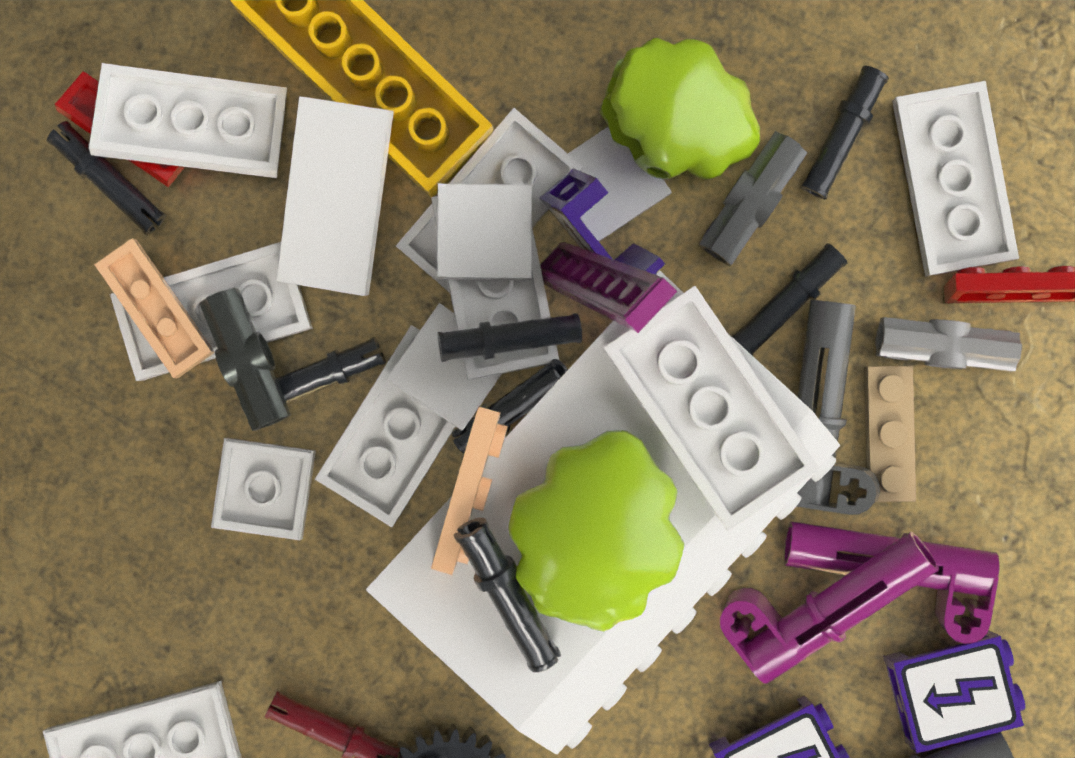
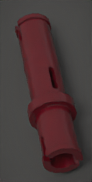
[264,690,400,758]

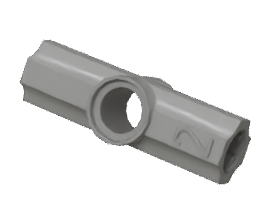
[875,317,1022,372]

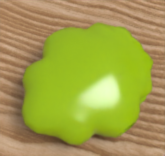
[600,38,760,180]
[508,430,685,632]

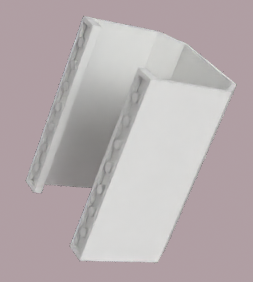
[366,271,840,755]

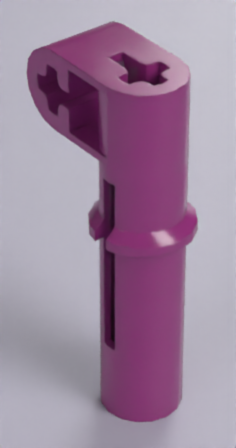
[784,521,1000,644]
[720,531,939,684]

